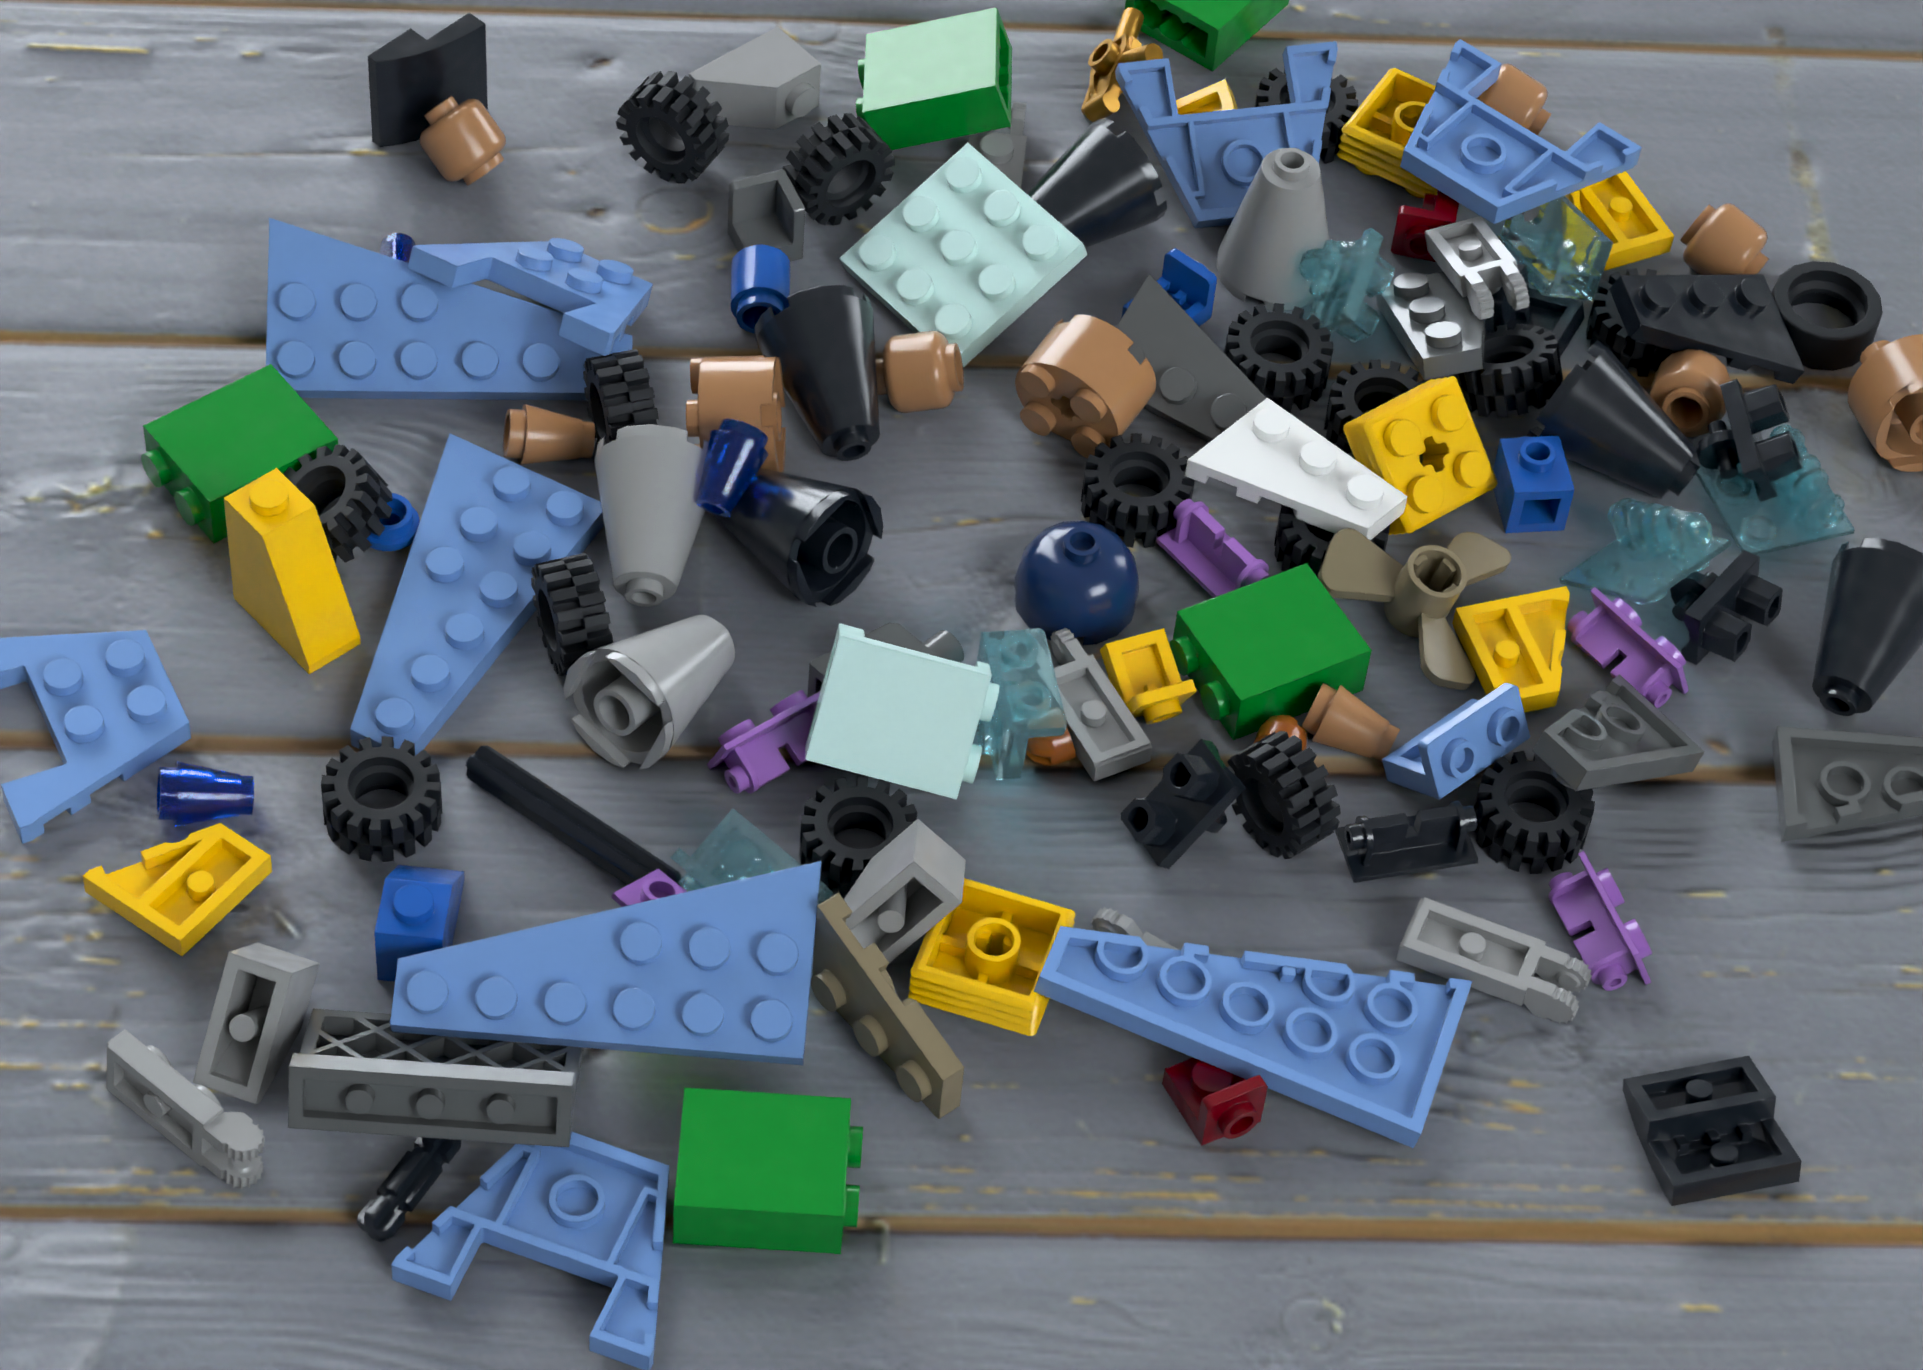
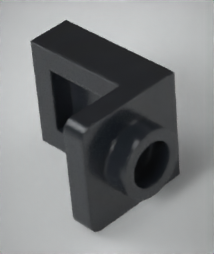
[1492,263,1585,357]

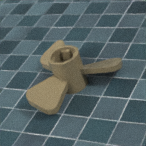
[1318,528,1512,690]

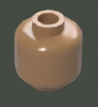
[1476,64,1551,135]
[419,95,506,186]
[1680,203,1769,275]
[876,331,964,413]
[1650,349,1731,438]

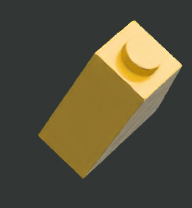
[224,468,361,674]

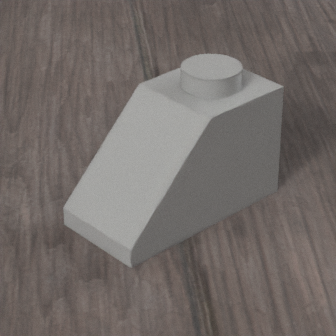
[689,27,821,129]
[844,819,966,963]
[193,942,320,1104]

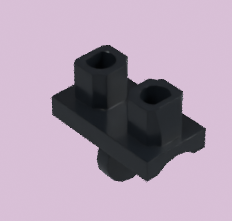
[1696,379,1803,502]
[1670,550,1783,665]
[1121,739,1246,869]

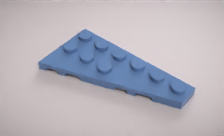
[350,433,604,755]
[390,861,821,1065]

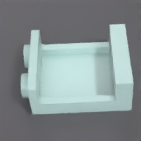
[805,623,1000,800]

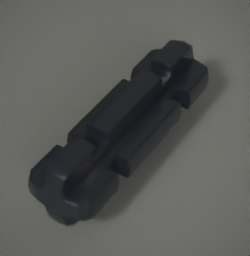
[357,1137,462,1242]

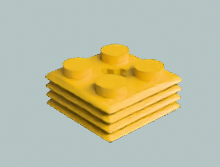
[1337,68,1437,198]
[1343,376,1498,535]
[908,878,1076,1036]

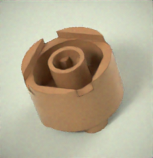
[1015,314,1156,459]
[1848,334,1923,472]
[686,355,786,480]

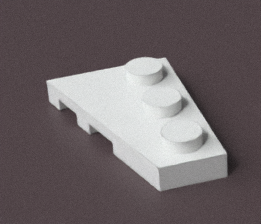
[1185,398,1408,540]

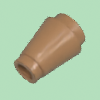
[503,404,595,465]
[1302,683,1400,763]

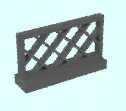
[288,1008,584,1147]

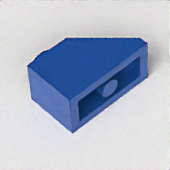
[374,865,465,982]

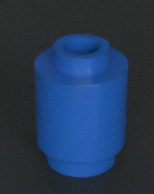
[730,244,790,334]

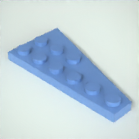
[266,218,632,401]
[1033,926,1472,1148]

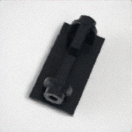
[1335,801,1478,883]

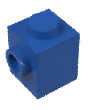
[1493,436,1575,533]

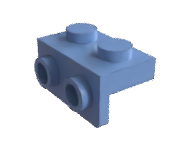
[1382,683,1530,800]

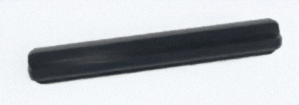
[466,745,682,886]

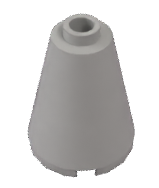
[1216,148,1333,310]
[594,424,719,607]
[563,615,735,769]

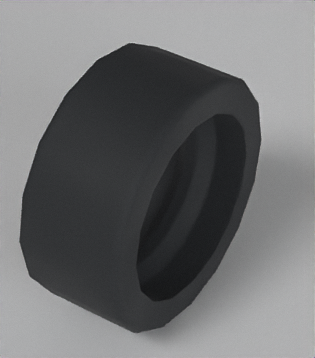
[1772,261,1883,371]

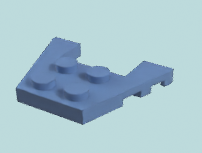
[1400,39,1642,224]
[1115,41,1338,229]
[407,238,653,356]
[0,630,191,844]
[391,1132,669,1370]

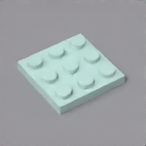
[839,143,1088,367]

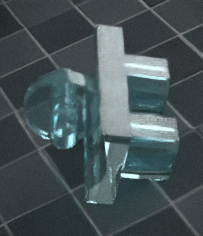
[1299,228,1395,343]

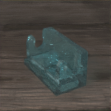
[1496,196,1613,301]

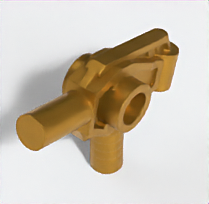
[1081,8,1163,122]

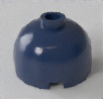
[1014,521,1139,645]

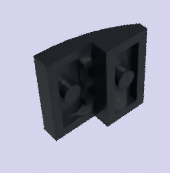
[368,13,488,147]
[1623,1056,1802,1206]

